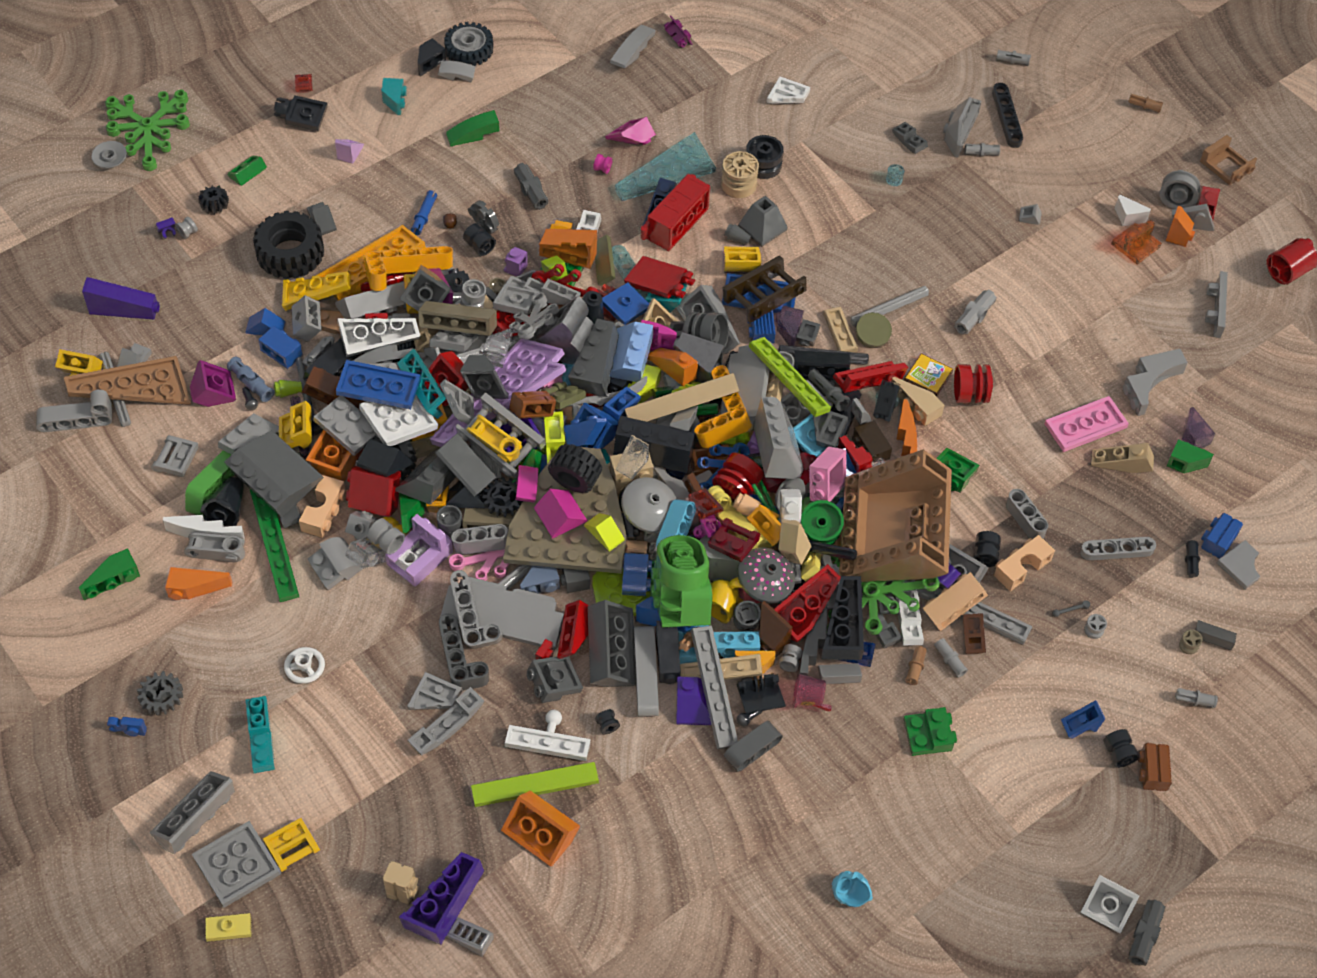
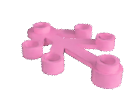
[449,549,509,581]

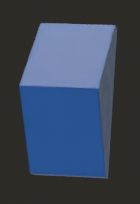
[246,308,286,335]

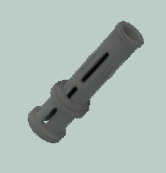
[808,369,850,411]

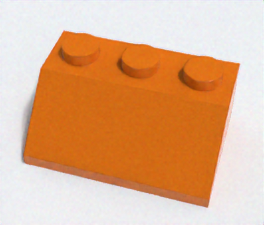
[501,790,580,867]

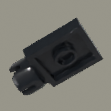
[274,95,328,132]

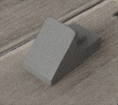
[117,343,152,367]

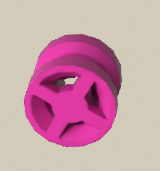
[593,154,612,174]

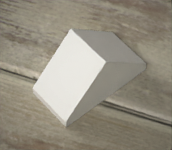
[1115,195,1151,226]

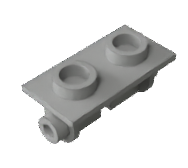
[302,336,335,367]

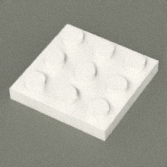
[360,395,438,446]

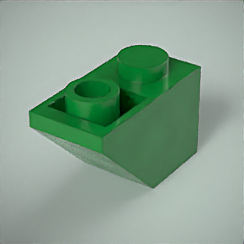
[1167,439,1214,474]

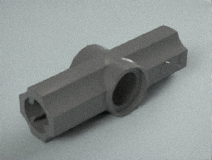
[514,163,548,210]
[1128,899,1166,966]

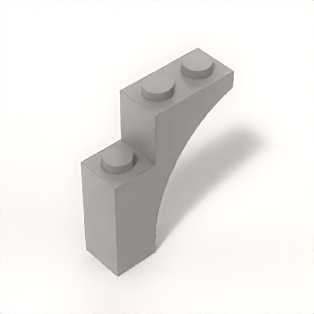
[1123,349,1188,416]

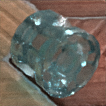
[886,164,905,186]

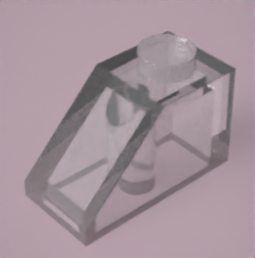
[479,328,514,368]

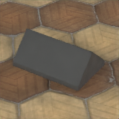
[436,433,496,497]

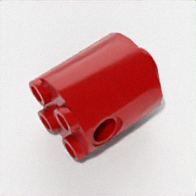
[1266,238,1317,285]

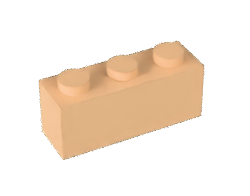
[923,572,988,631]

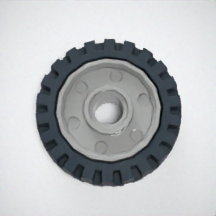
[444,22,493,66]

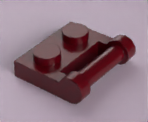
[708,518,761,562]

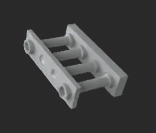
[455,392,546,479]

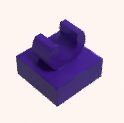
[155,217,176,239]

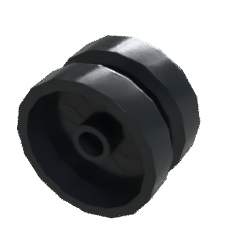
[746,135,784,179]

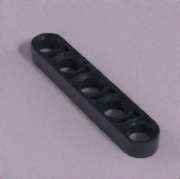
[992,82,1023,148]

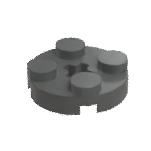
[468,200,499,234]

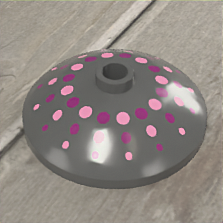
[737,547,795,603]

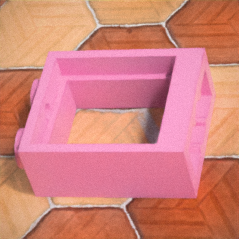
[810,446,846,502]

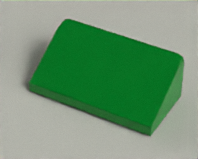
[227,155,267,186]

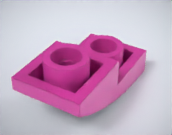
[515,465,538,503]

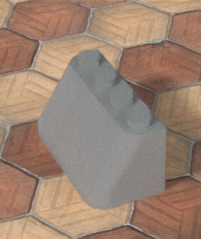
[753,397,803,479]

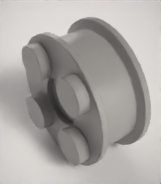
[1159,170,1201,209]

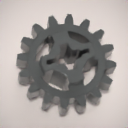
[137,671,183,715]

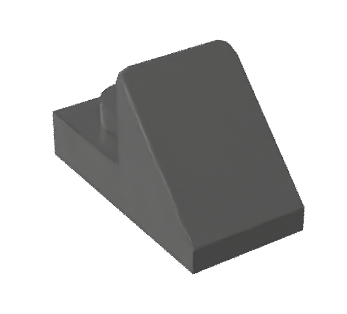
[307,202,337,235]

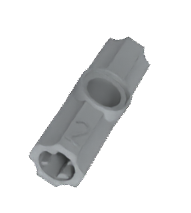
[954,289,997,335]

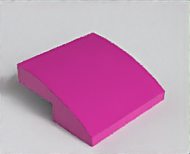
[641,320,677,351]

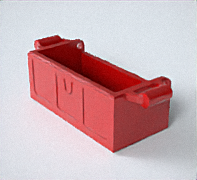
[640,174,710,252]

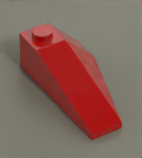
[774,564,841,642]

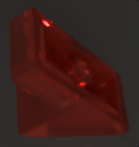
[688,488,724,523]

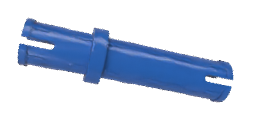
[410,190,437,235]

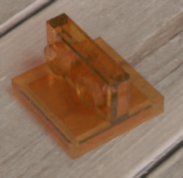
[1111,220,1162,265]

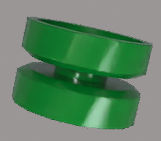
[801,500,844,545]

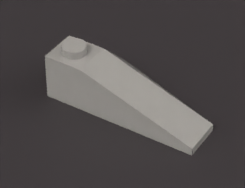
[676,285,740,354]

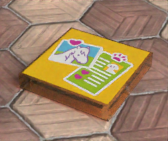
[904,353,953,397]

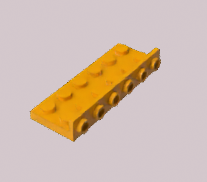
[316,225,426,301]

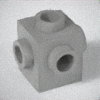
[345,511,378,541]

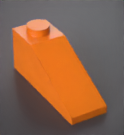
[647,348,698,386]
[165,567,232,600]

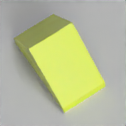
[584,513,625,552]

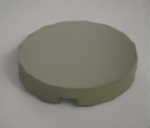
[856,312,892,348]

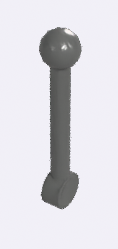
[1052,600,1090,617]

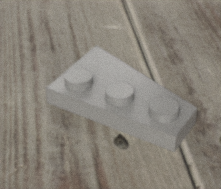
[218,413,279,455]

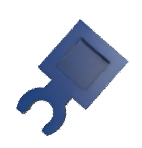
[107,717,147,737]

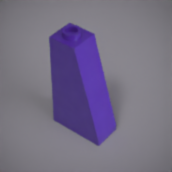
[82,277,160,320]

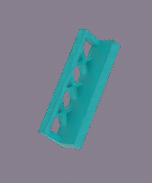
[397,349,446,419]

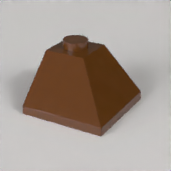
[758,601,792,658]

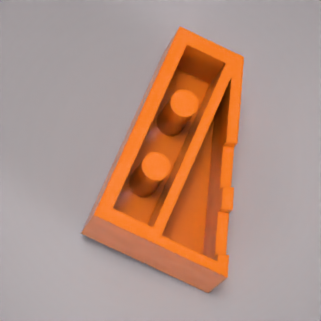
[539,229,597,269]

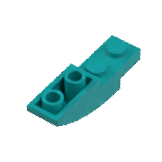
[245,696,275,773]

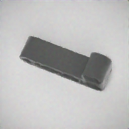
[439,614,489,691]

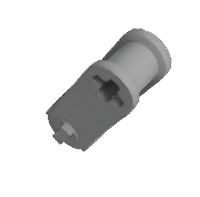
[184,532,245,563]

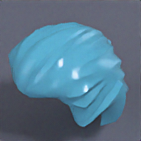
[832,871,873,907]

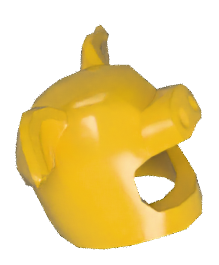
[711,577,744,623]

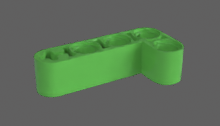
[185,450,234,518]

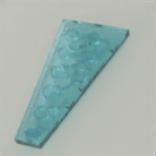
[615,132,716,202]

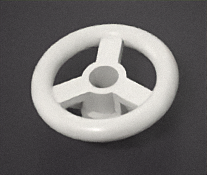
[284,647,325,684]

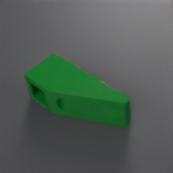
[78,548,140,600]

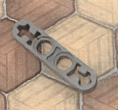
[1080,537,1156,560]

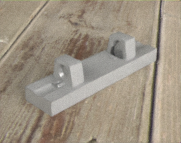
[1205,271,1228,338]

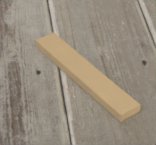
[625,373,739,422]

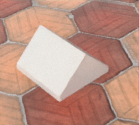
[1081,875,1139,933]

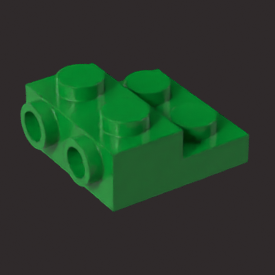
[936,448,980,493]
[903,707,957,756]

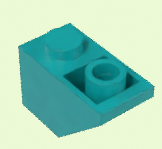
[381,78,407,115]

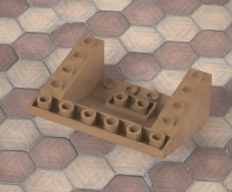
[839,449,952,582]

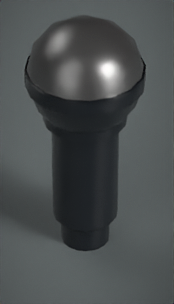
[242,387,258,410]
[737,711,763,727]

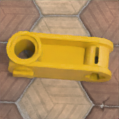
[466,414,522,462]

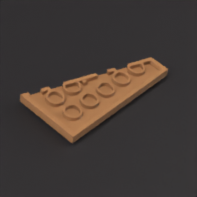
[64,356,191,405]

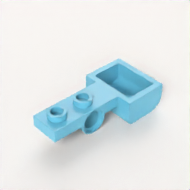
[678,625,760,664]

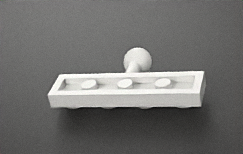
[505,710,590,761]

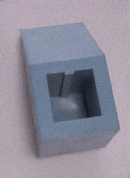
[520,566,560,594]

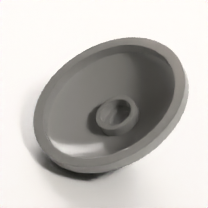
[621,477,676,533]

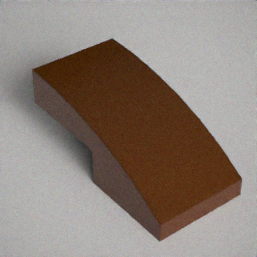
[963,613,986,654]

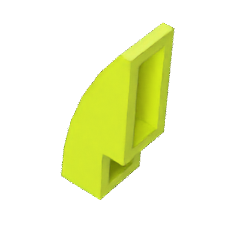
[544,411,565,464]

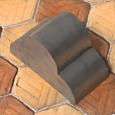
[531,296,594,364]

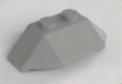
[943,97,982,158]

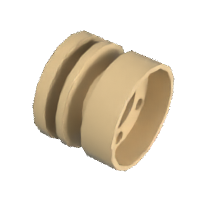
[721,151,759,198]

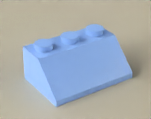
[610,322,653,382]

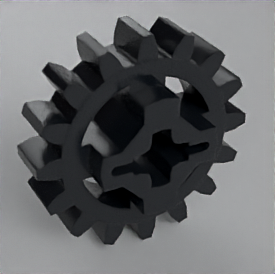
[483,477,523,517]

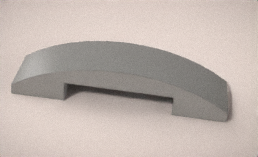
[408,687,484,755]

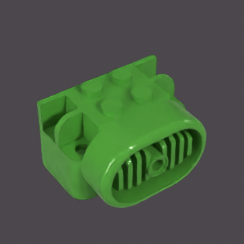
[650,535,712,627]

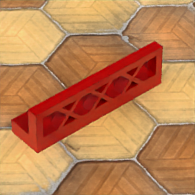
[833,361,908,393]

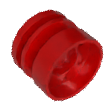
[954,364,993,403]
[712,452,764,501]

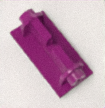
[664,15,692,48]
[693,518,721,538]

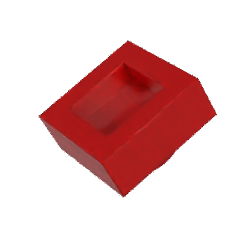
[535,639,554,660]

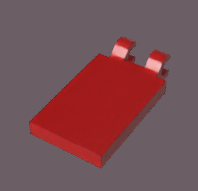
[624,256,696,299]

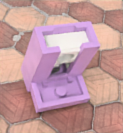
[385,514,453,587]

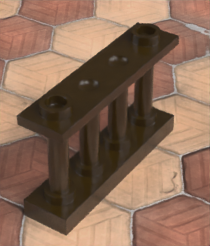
[723,255,807,323]

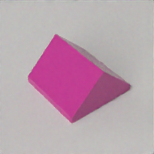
[534,489,587,539]

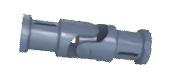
[227,356,275,402]

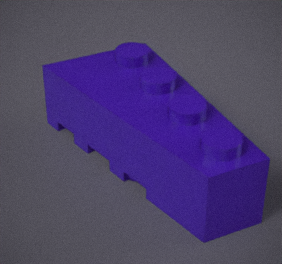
[399,852,484,945]

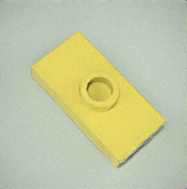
[801,552,821,581]
[206,913,251,942]

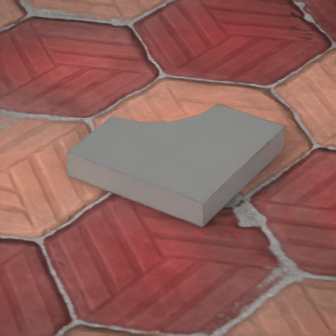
[1217,540,1260,590]

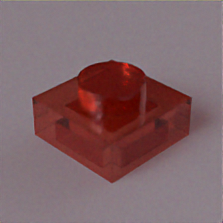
[295,74,313,92]

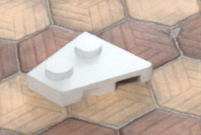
[767,77,810,103]

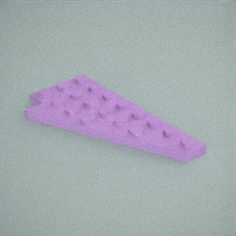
[430,339,566,447]

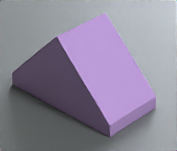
[335,139,364,164]

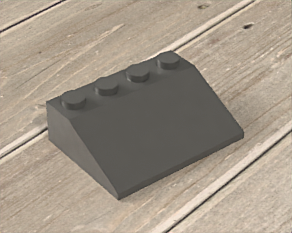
[224,430,324,518]

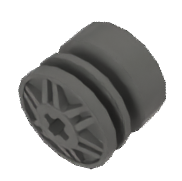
[683,312,729,348]

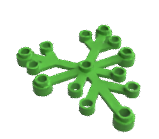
[105,89,190,171]
[826,556,940,635]

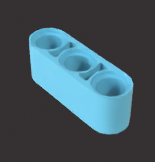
[656,499,696,548]

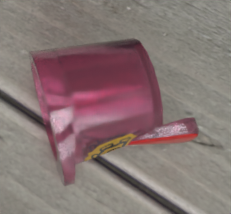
[793,673,832,712]

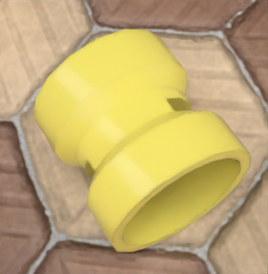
[706,485,732,512]

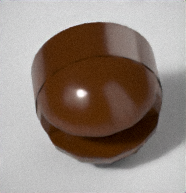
[443,213,457,229]

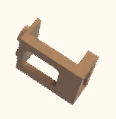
[1200,135,1257,185]

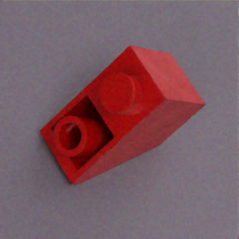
[1196,185,1220,220]

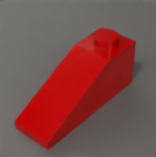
[557,600,589,659]

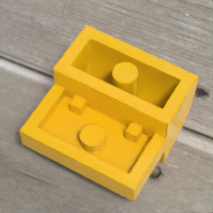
[724,246,761,272]
[279,401,312,449]

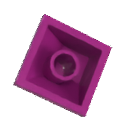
[190,360,236,407]

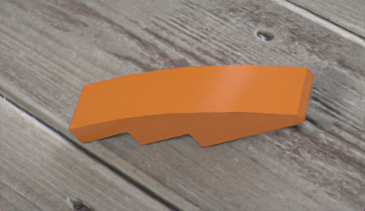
[896,399,917,456]

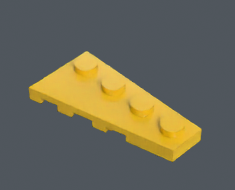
[282,272,351,311]

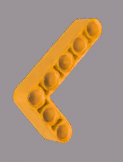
[365,246,453,291]
[694,365,752,448]

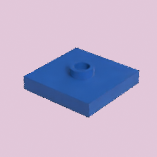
[602,282,649,325]

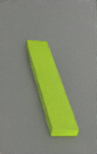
[749,337,831,417]
[471,762,599,807]

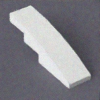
[163,515,245,540]
[898,579,924,646]

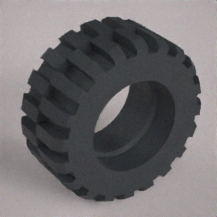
[253,211,324,279]

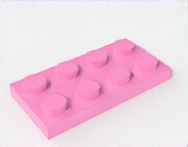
[1044,396,1129,452]

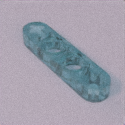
[612,245,648,299]

